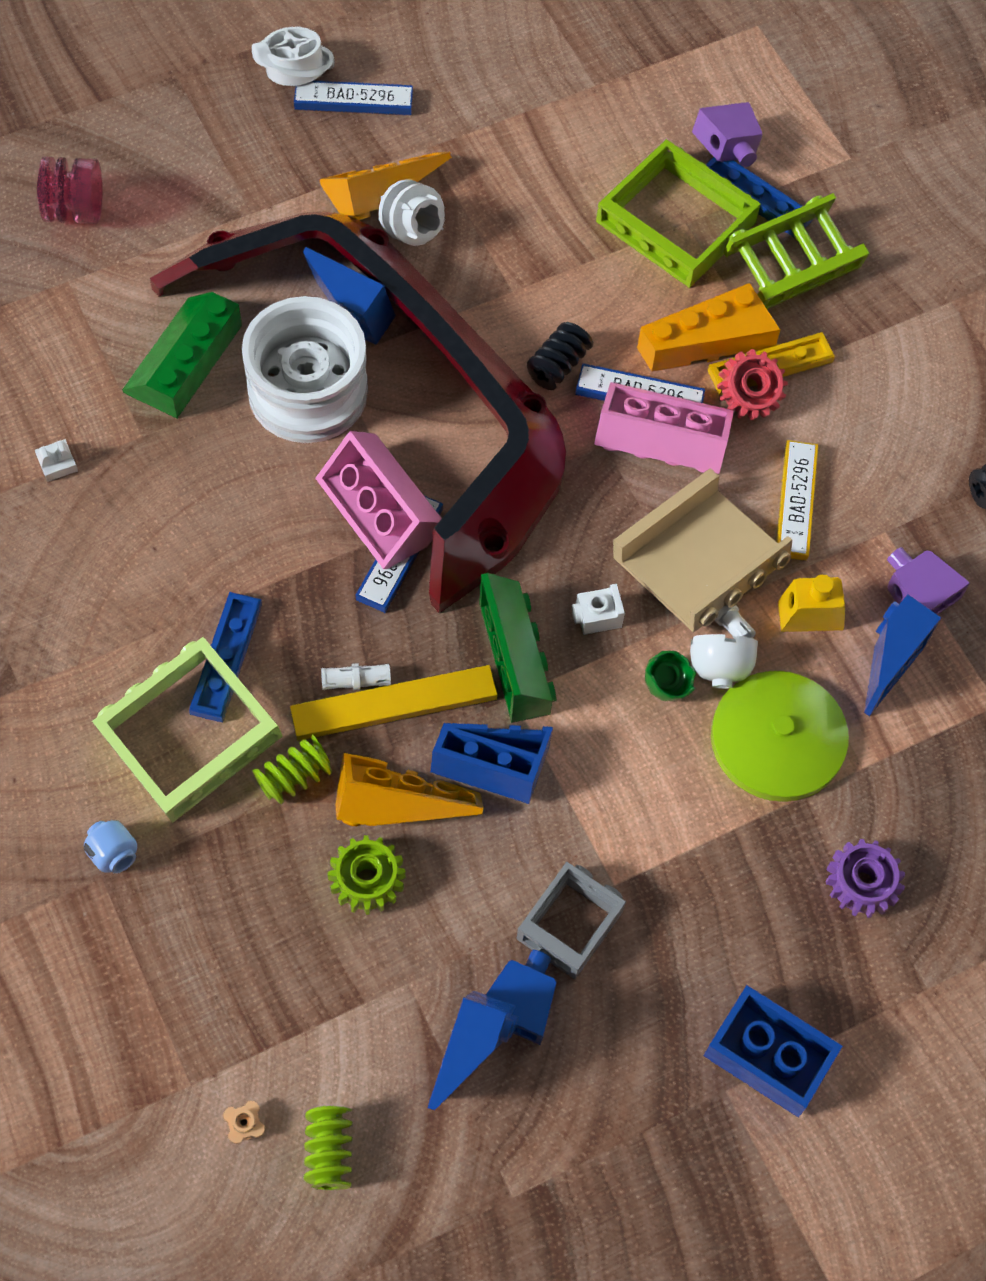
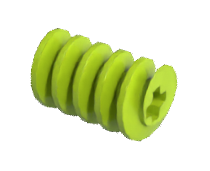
[253,734,332,804]
[304,1106,353,1190]

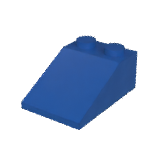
[303,247,396,345]
[864,594,941,716]
[427,991,518,1110]

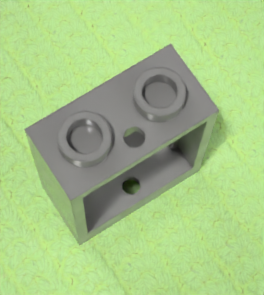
[516,862,626,980]

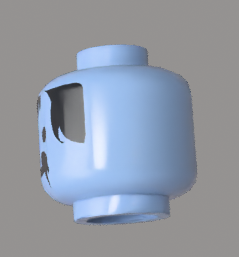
[84,820,137,873]

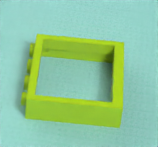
[596,139,761,288]

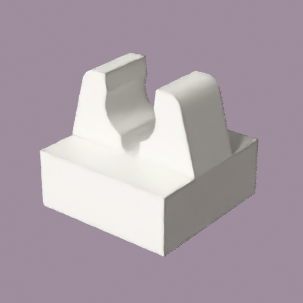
[35,439,78,482]

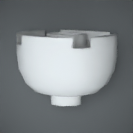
[690,634,758,689]

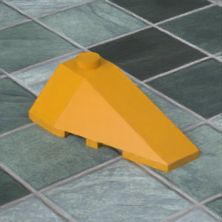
[320,152,452,220]
[335,753,484,826]

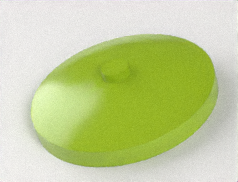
[711,671,849,802]

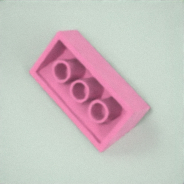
[594,382,734,474]
[315,431,442,569]

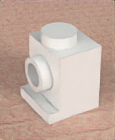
[572,584,625,635]

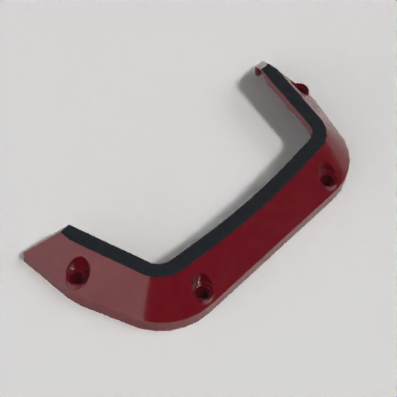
[150,212,566,614]

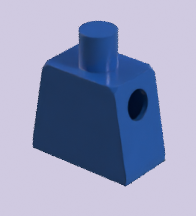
[486,950,557,1045]

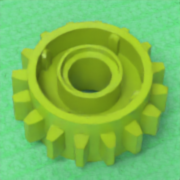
[328,835,406,915]

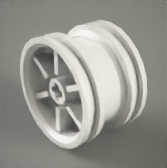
[242,296,368,443]

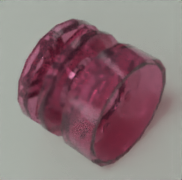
[37,156,103,224]

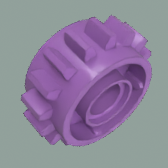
[826,839,905,918]

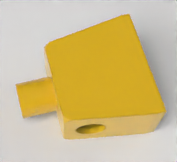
[778,574,845,632]

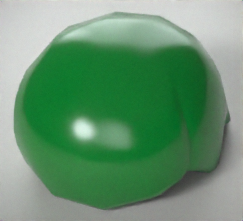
[645,651,696,702]

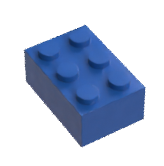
[703,985,843,1118]

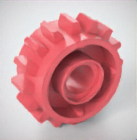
[717,349,788,420]

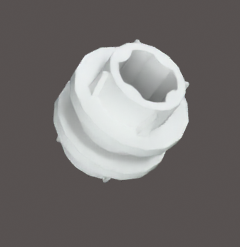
[379,179,445,246]

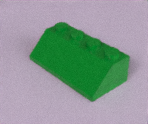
[122,292,242,419]
[479,573,557,723]

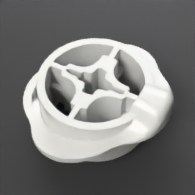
[251,27,334,86]

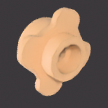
[223,1101,265,1144]

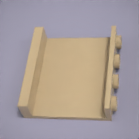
[613,468,793,633]

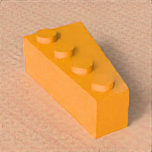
[637,283,780,372]

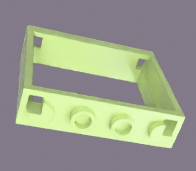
[92,637,283,823]

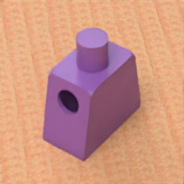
[692,102,762,167]
[887,547,970,615]

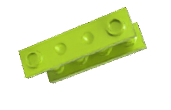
[723,193,870,309]

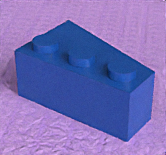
[430,723,553,804]

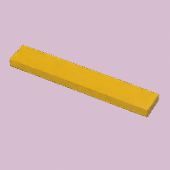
[290,665,497,741]

